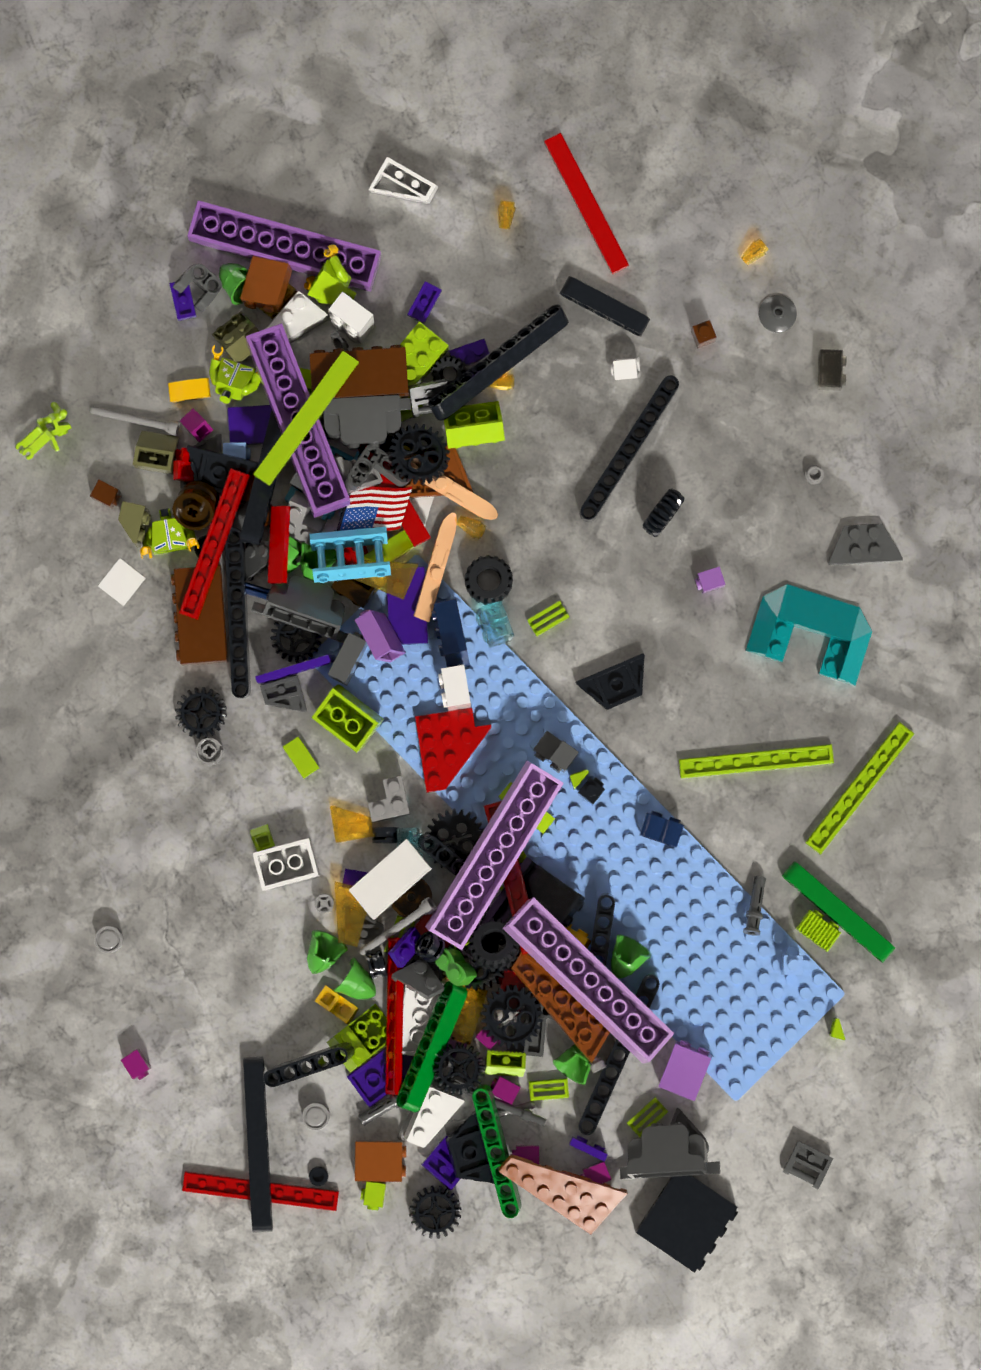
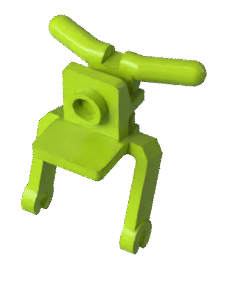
[15,402,72,460]

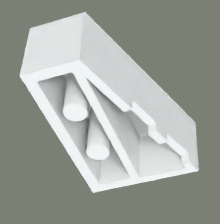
[369,157,438,204]
[267,291,329,343]
[404,1085,465,1148]

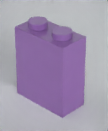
[355,609,406,663]
[658,1040,712,1101]

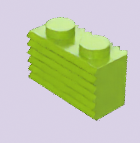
[795,909,841,952]
[484,1050,526,1077]

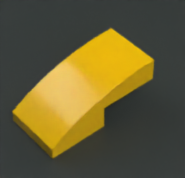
[168,378,211,403]
[315,985,359,1025]

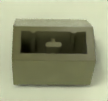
[212,311,259,363]
[133,431,180,474]
[118,501,151,548]

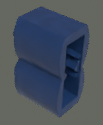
[639,811,684,848]

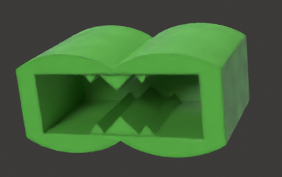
[435,947,477,986]

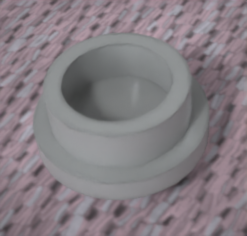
[805,465,824,485]

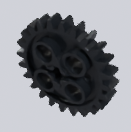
[388,423,450,485]
[424,808,484,871]
[456,929,508,991]
[480,985,543,1049]

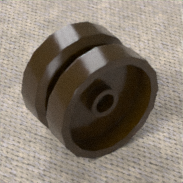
[172,481,219,530]
[392,879,432,917]

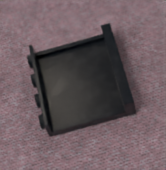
[482,856,585,947]
[635,1175,738,1273]

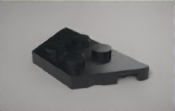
[187,445,258,493]
[575,653,645,710]
[446,1111,494,1184]

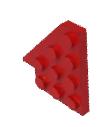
[415,708,492,793]

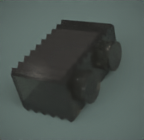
[818,349,847,391]

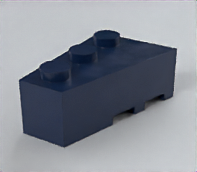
[431,599,470,667]

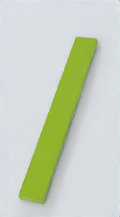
[254,351,359,486]
[805,722,914,855]
[679,744,834,779]

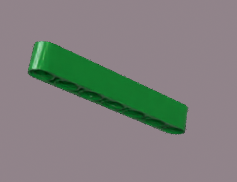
[782,861,896,963]
[396,981,468,1113]
[472,1084,522,1218]

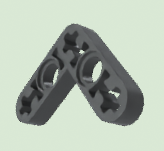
[344,445,411,491]

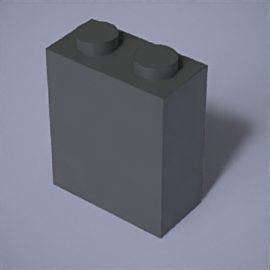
[328,632,368,686]

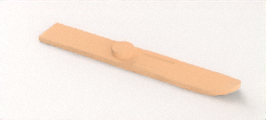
[404,457,498,520]
[414,513,457,622]

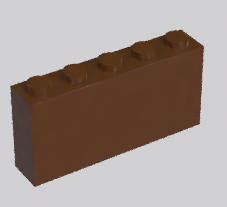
[309,345,409,398]
[171,565,228,666]

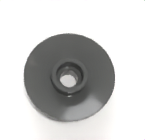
[759,295,797,333]

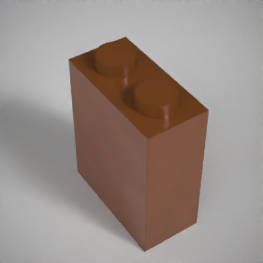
[240,256,292,313]
[355,1141,407,1182]

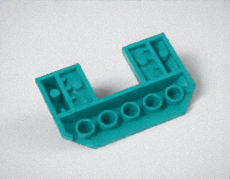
[746,584,872,686]

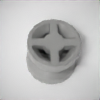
[315,894,335,913]

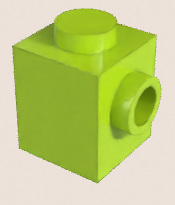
[360,1181,386,1210]

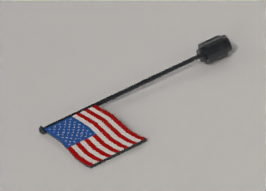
[334,446,413,532]

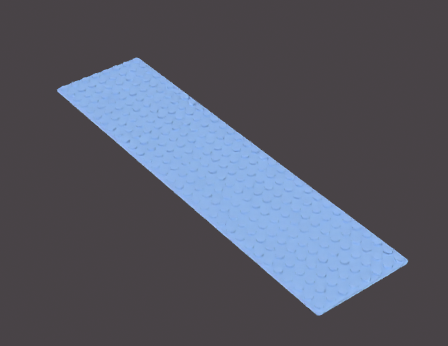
[308,555,844,1101]

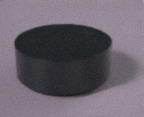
[309,1166,329,1186]

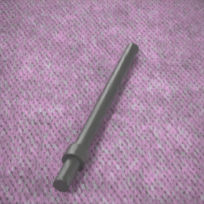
[436,1079,547,1126]

